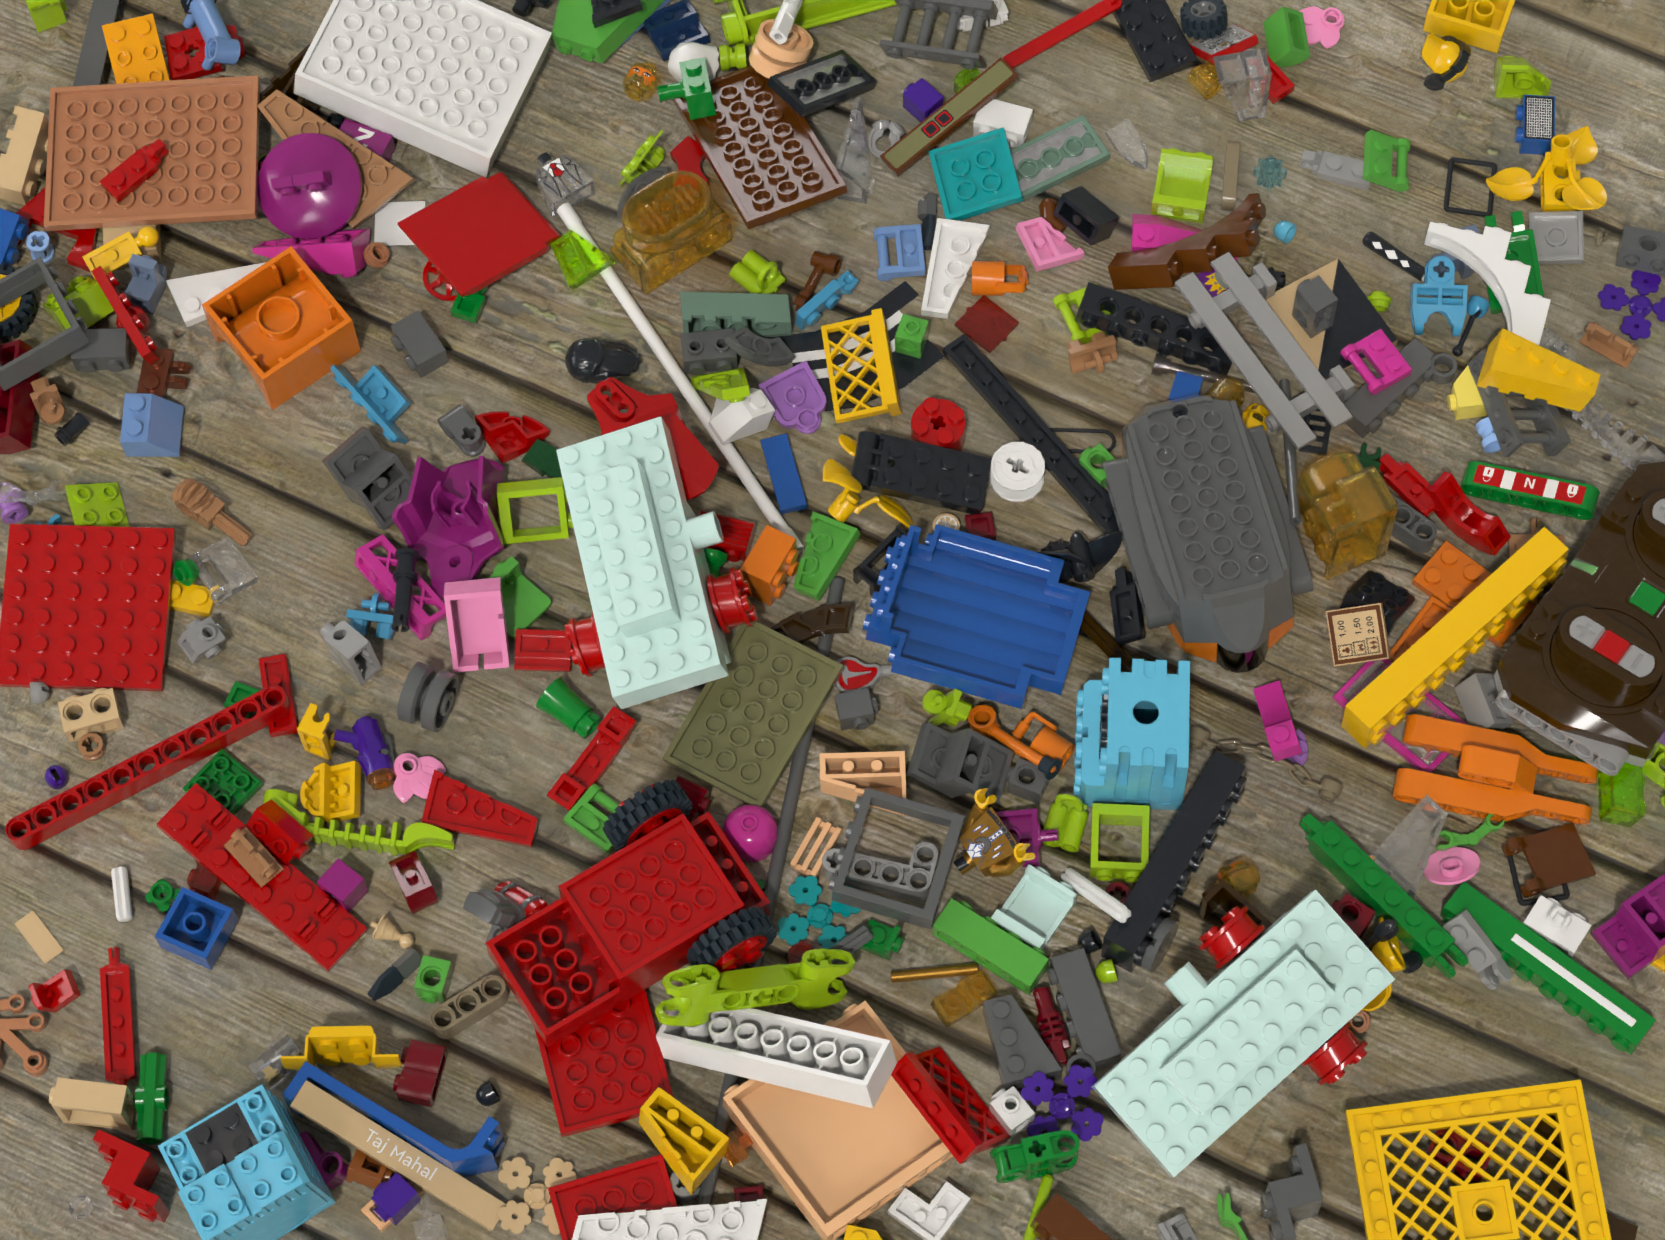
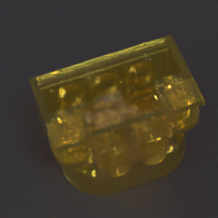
[609,171,733,295]
[1296,451,1398,580]

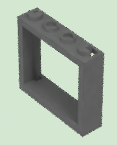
[0,257,90,391]
[828,787,965,929]

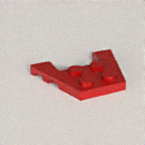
[15,188,99,272]

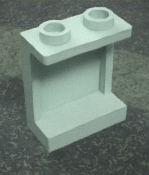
[991,864,1077,951]

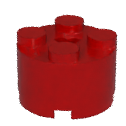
[911,397,966,451]

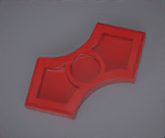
[670,136,709,202]

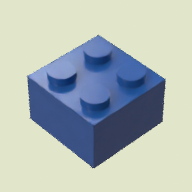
[155,887,238,970]

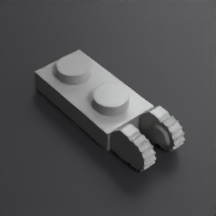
[1442,910,1513,990]

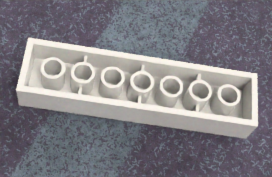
[656,1008,897,1108]

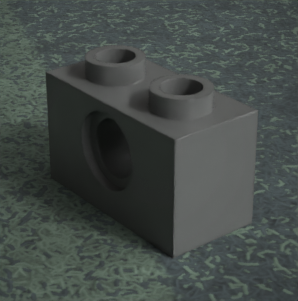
[1616,225,1665,276]

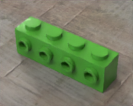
[932,898,1049,996]

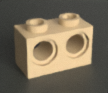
[58,688,124,743]

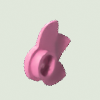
[1299,6,1344,49]
[393,753,446,803]

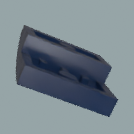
[643,0,710,62]

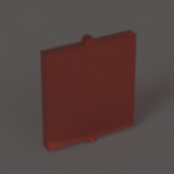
[954,296,1019,353]

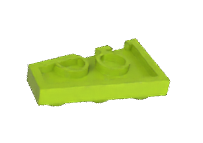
[690,367,750,403]

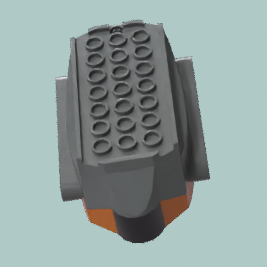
[1101,394,1313,673]

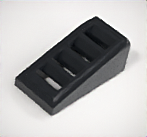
[1299,409,1331,456]

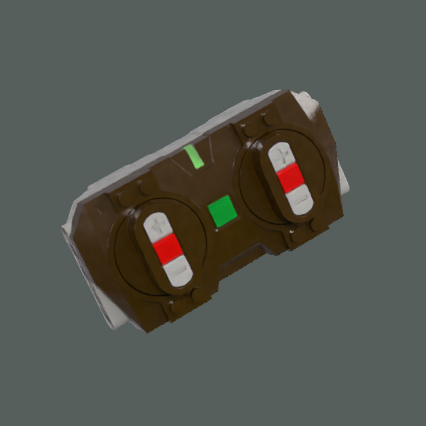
[1494,461,1665,776]

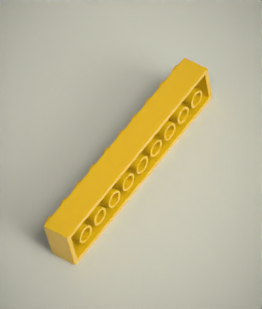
[1341,527,1569,749]

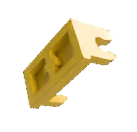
[297,703,337,761]

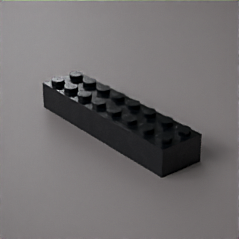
[1101,751,1247,973]

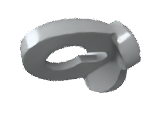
[868,119,905,159]

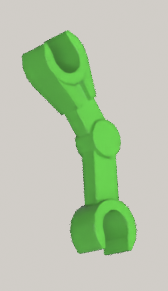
[1434,814,1505,851]

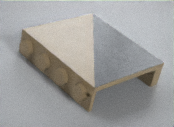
[1266,259,1398,380]

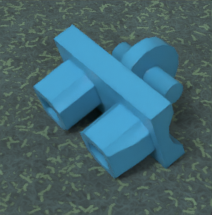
[346,593,401,640]

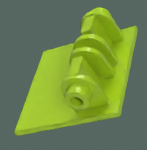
[618,130,665,186]
[65,482,129,527]

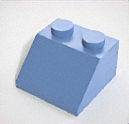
[120,393,184,457]

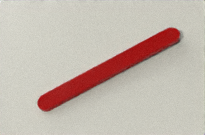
[1003,0,1122,69]

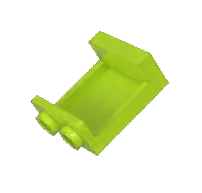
[1151,148,1214,224]

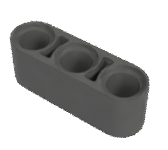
[1364,488,1437,553]

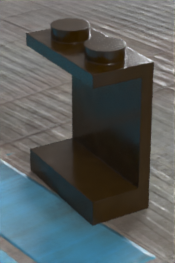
[1199,879,1272,942]

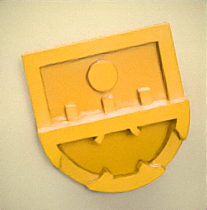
[300,761,361,823]

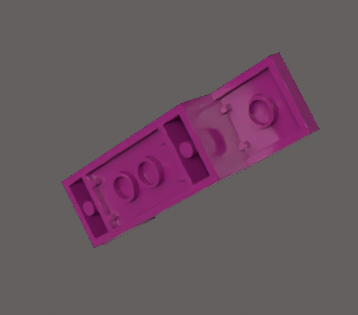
[1591,874,1665,980]

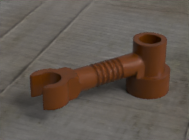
[793,251,842,311]

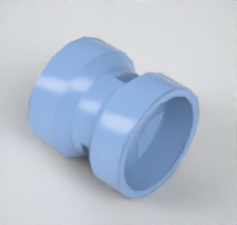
[1476,417,1501,453]

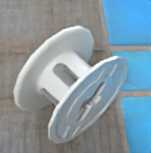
[990,442,1045,502]

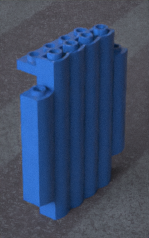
[862,524,1090,709]

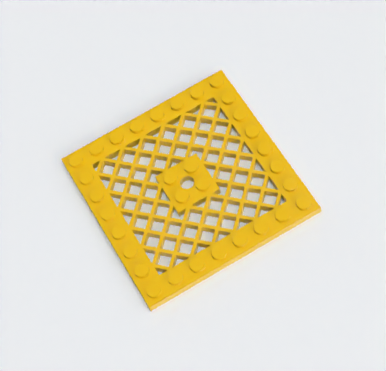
[1345,1080,1612,1240]

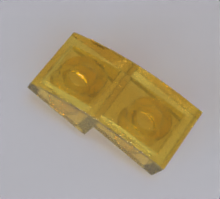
[930,970,998,1028]

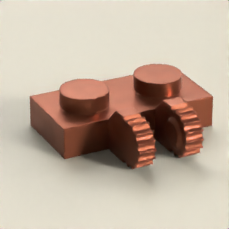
[136,348,191,399]

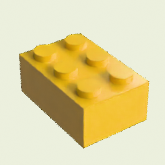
[1423,0,1516,53]

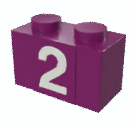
[339,118,395,162]

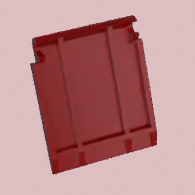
[397,172,562,297]

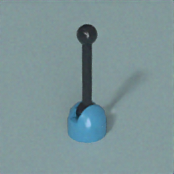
[1452,296,1490,357]

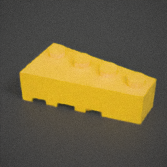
[1477,328,1601,412]

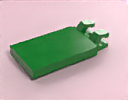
[1484,211,1544,314]

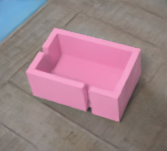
[444,577,510,673]

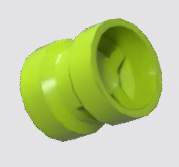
[719,43,747,71]

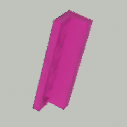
[354,534,446,641]

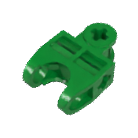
[990,1130,1080,1183]

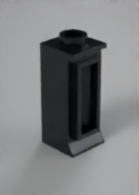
[853,525,909,596]

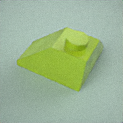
[1494,55,1551,98]

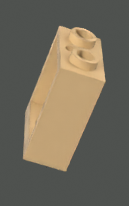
[49,1077,136,1131]

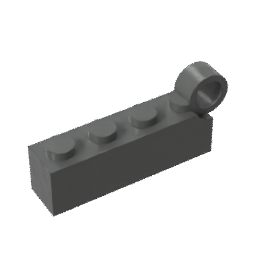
[1344,338,1457,438]
[1046,948,1121,1083]

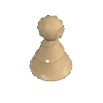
[370,914,414,949]

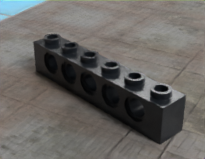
[1075,282,1232,376]

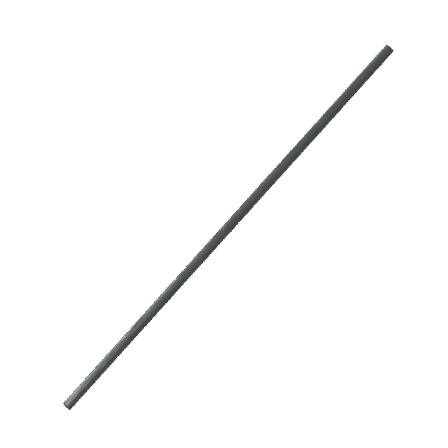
[696,578,845,1205]

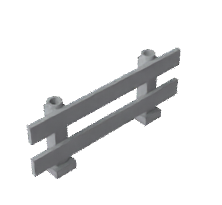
[1175,252,1355,450]

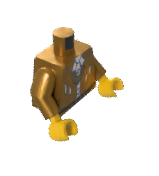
[953,788,1035,877]

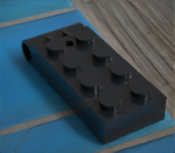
[851,431,991,514]

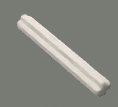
[1061,868,1131,923]

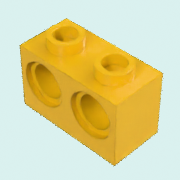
[1540,158,1580,212]

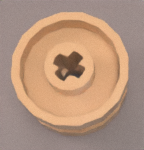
[748,19,814,78]

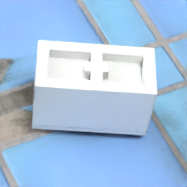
[973,99,1033,148]

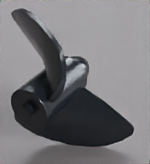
[1037,531,1122,582]

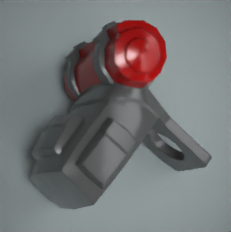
[463,881,548,945]

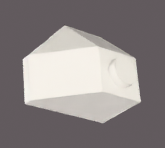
[708,387,775,445]

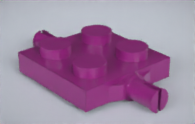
[962,808,1059,867]

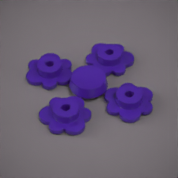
[1598,270,1665,340]
[1021,1065,1103,1144]

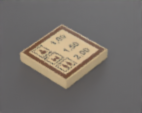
[1326,603,1391,666]

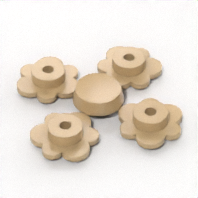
[497,1157,577,1235]

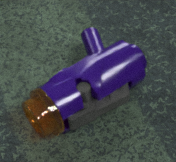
[333,716,395,790]

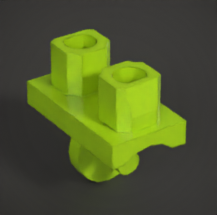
[922,688,972,727]

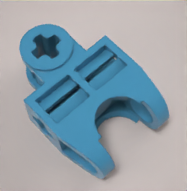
[1410,256,1468,337]

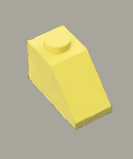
[1447,356,1488,420]

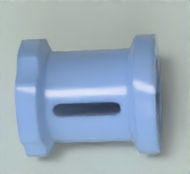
[26,231,55,264]

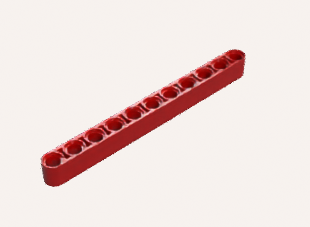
[5,685,291,850]

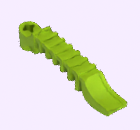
[263,789,455,856]

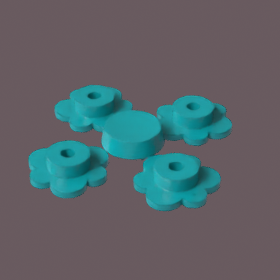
[778,875,862,949]

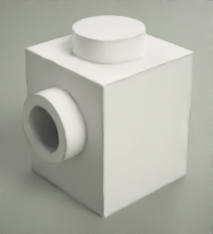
[989,1086,1035,1139]

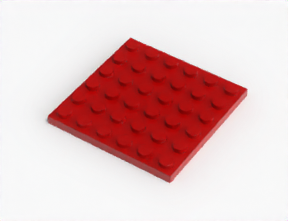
[0,524,176,691]

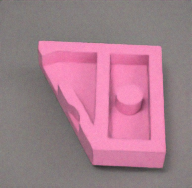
[1016,217,1085,272]

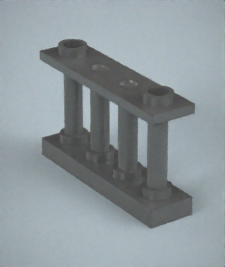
[880,0,998,70]
[1468,349,1571,457]

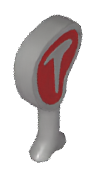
[835,657,914,693]

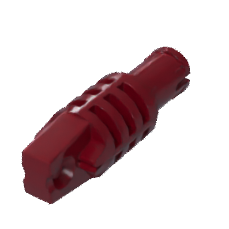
[1033,987,1071,1067]

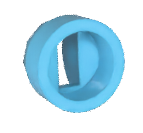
[1274,220,1297,244]

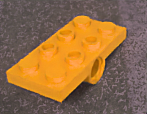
[102,13,170,84]

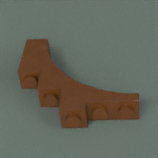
[1108,193,1266,290]

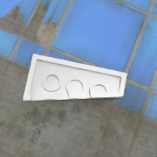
[166,262,266,327]

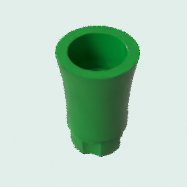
[536,677,602,739]

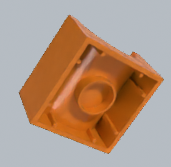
[202,246,361,410]

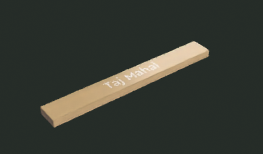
[290,1080,507,1232]

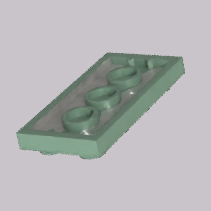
[1011,115,1110,204]

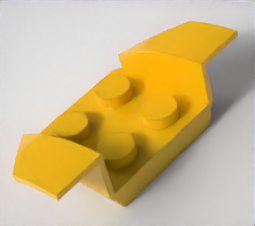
[280,1026,402,1070]

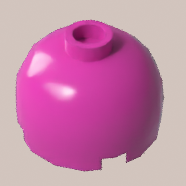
[722,804,778,863]

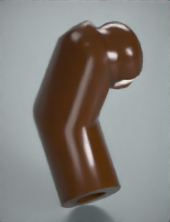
[1039,198,1067,233]

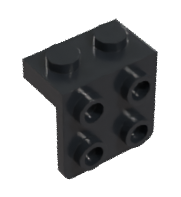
[1339,571,1415,638]

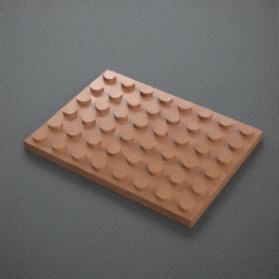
[44,75,260,231]

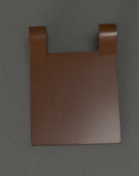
[1501,823,1596,898]

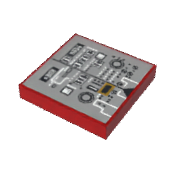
[1189,24,1259,65]

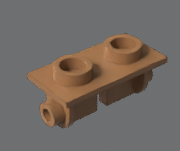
[1579,322,1640,369]
[224,827,284,888]

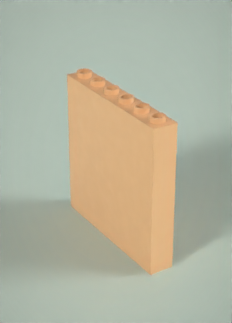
[723,1001,954,1240]

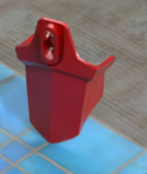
[587,377,719,501]

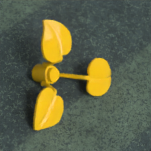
[1486,126,1607,210]
[823,434,914,529]

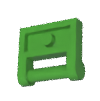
[1363,130,1411,192]
[563,783,619,855]

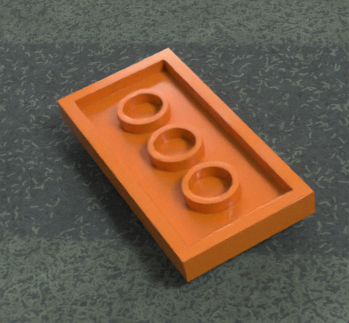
[1412,541,1536,648]

